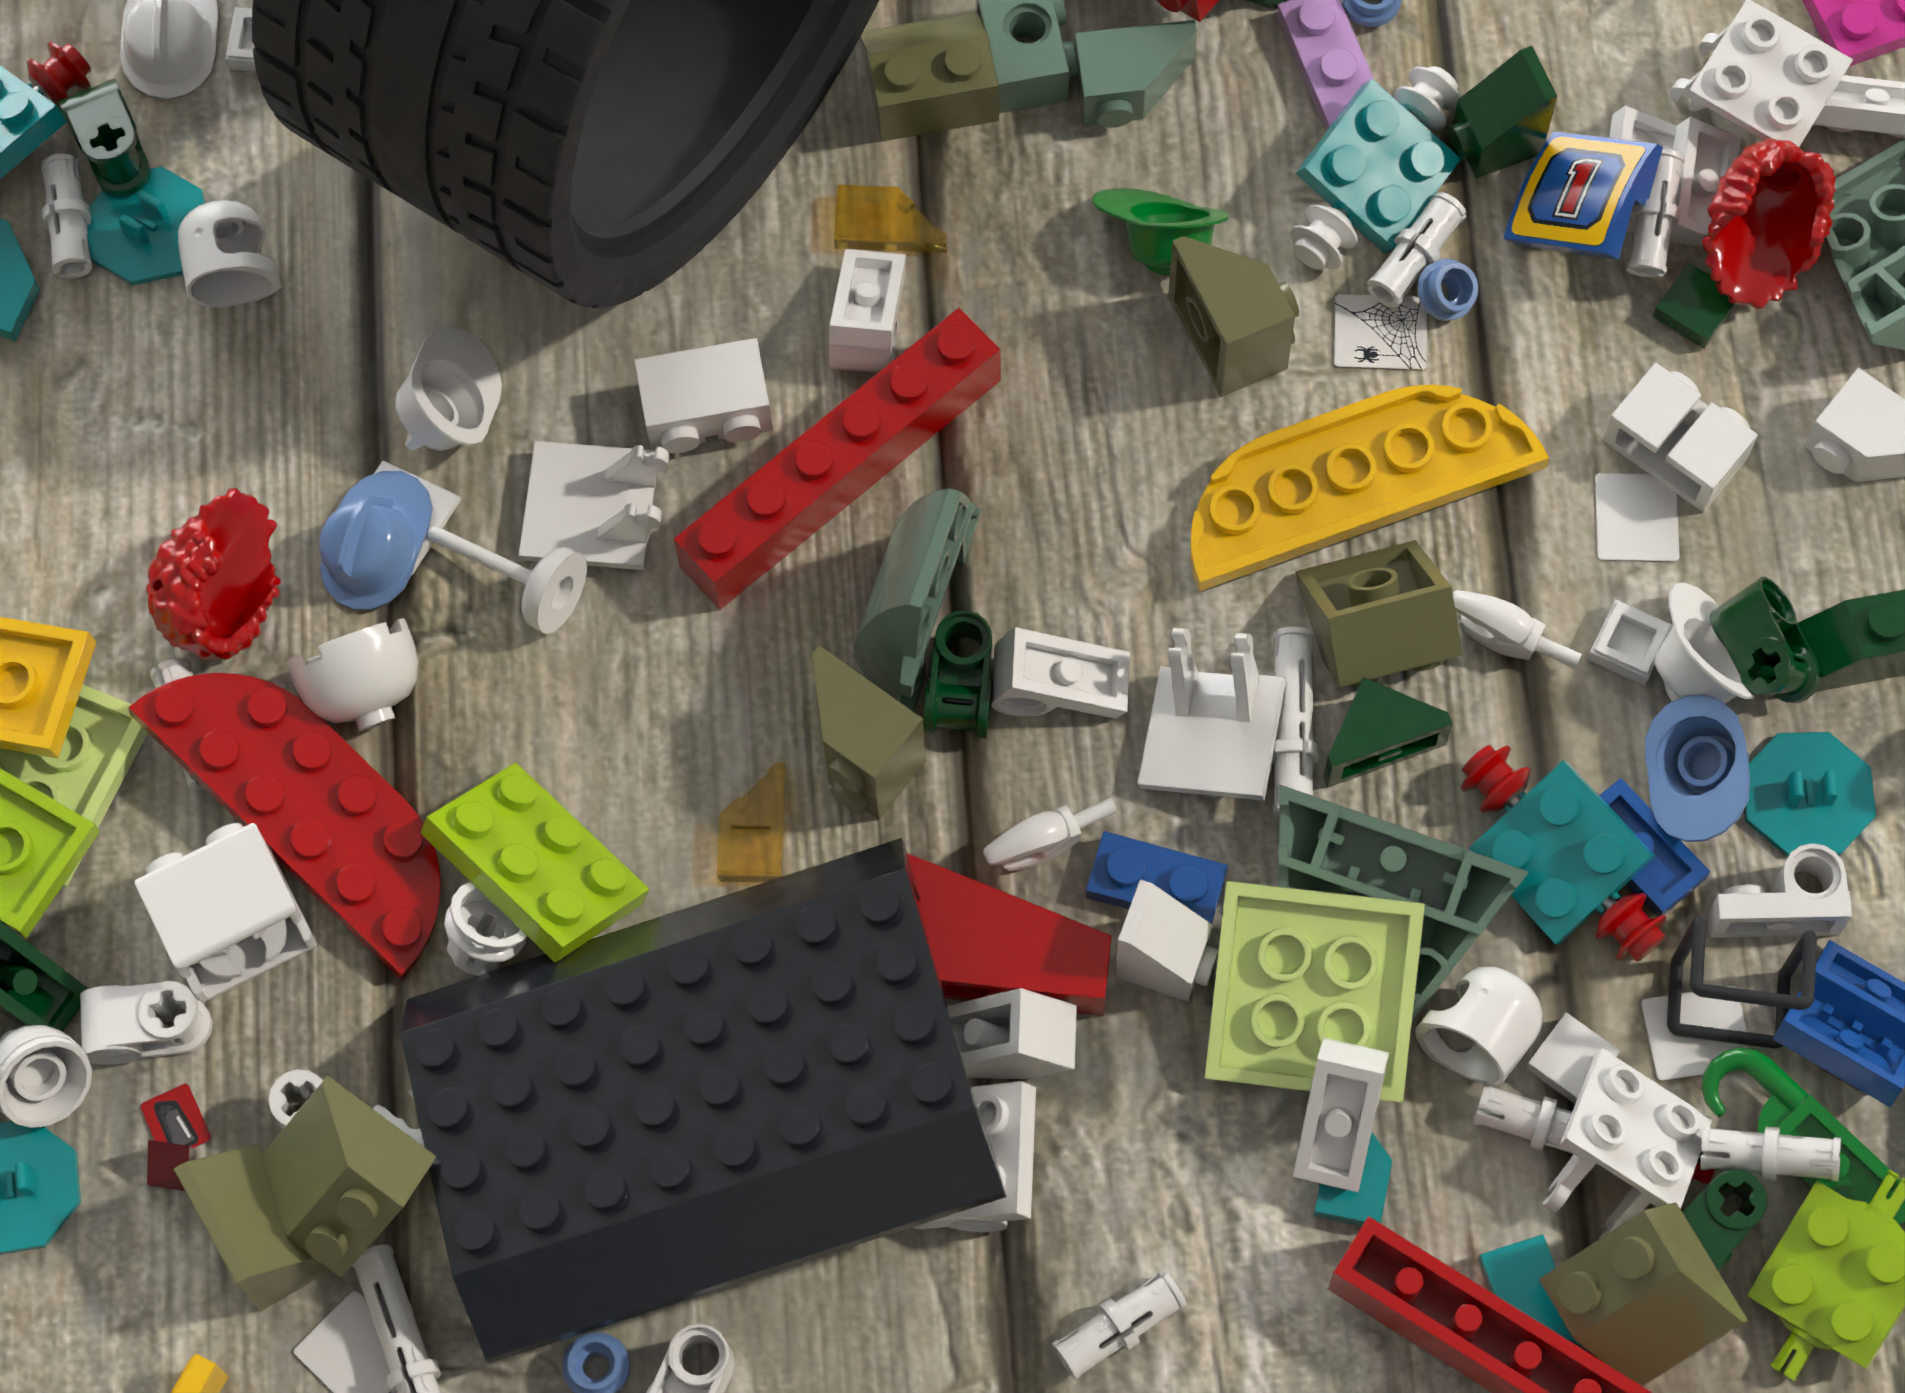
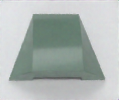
[1824,139,1905,350]
[854,488,982,712]
[1278,784,1529,1021]

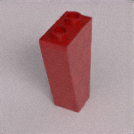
[907,853,1112,1016]

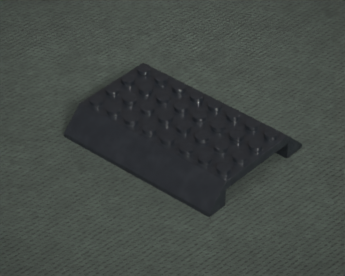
[400,838,1007,1363]

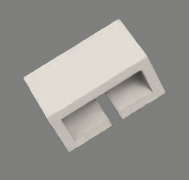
[634,338,773,453]
[1602,362,1758,513]

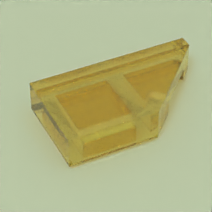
[834,185,948,253]
[717,763,787,882]

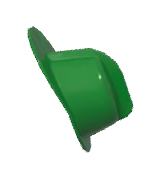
[1091,188,1229,276]

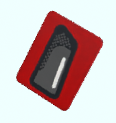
[141,1084,211,1148]

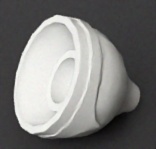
[0,1025,92,1128]

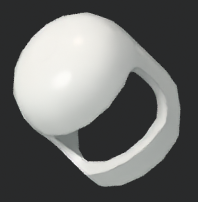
[178,200,282,308]
[1415,966,1543,1086]

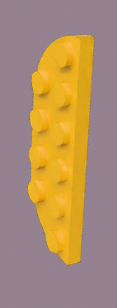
[1190,384,1550,592]

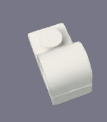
[829,249,906,373]
[991,627,1130,719]
[1707,843,1852,938]
[1293,1038,1389,1192]

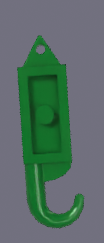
[1701,1047,1905,1225]

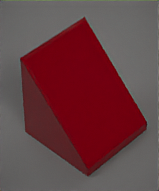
[147,1140,196,1191]

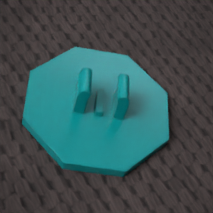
[87,166,205,286]
[1744,732,1876,858]
[0,1121,81,1255]

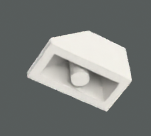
[1804,368,1905,482]
[1115,879,1219,1002]
[948,988,1077,1080]

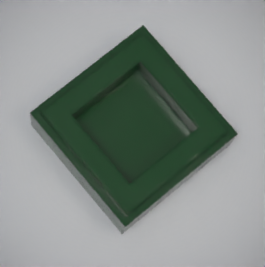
[1653,262,1737,349]

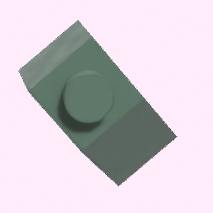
[1075,20,1197,128]

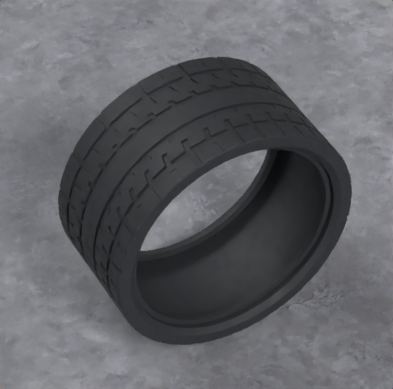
[252,0,879,308]

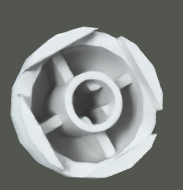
[285,618,419,731]

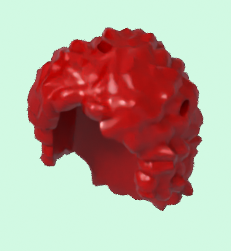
[1702,139,1836,310]
[146,488,281,660]

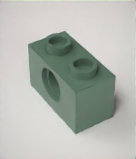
[975,0,1078,113]

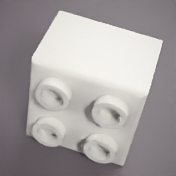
[135,823,317,1003]

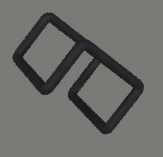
[1667,916,1817,1049]

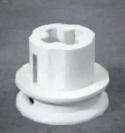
[444,882,527,976]

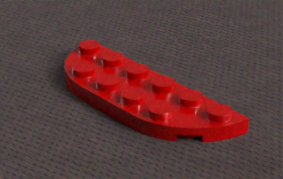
[128,673,441,980]

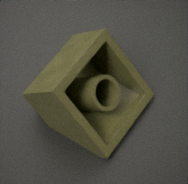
[860,11,999,142]
[1168,236,1299,397]
[1295,540,1462,687]
[811,645,926,820]
[262,1075,437,1278]
[174,1144,331,1311]
[1539,1202,1748,1387]

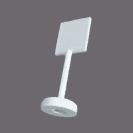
[374,461,587,634]

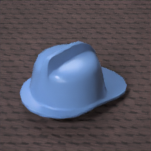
[319,471,433,610]
[1645,694,1750,842]

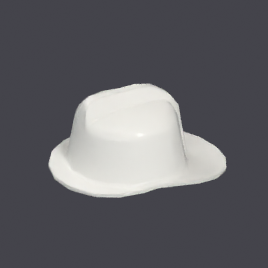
[120,0,219,100]
[395,325,502,451]
[1654,582,1756,704]

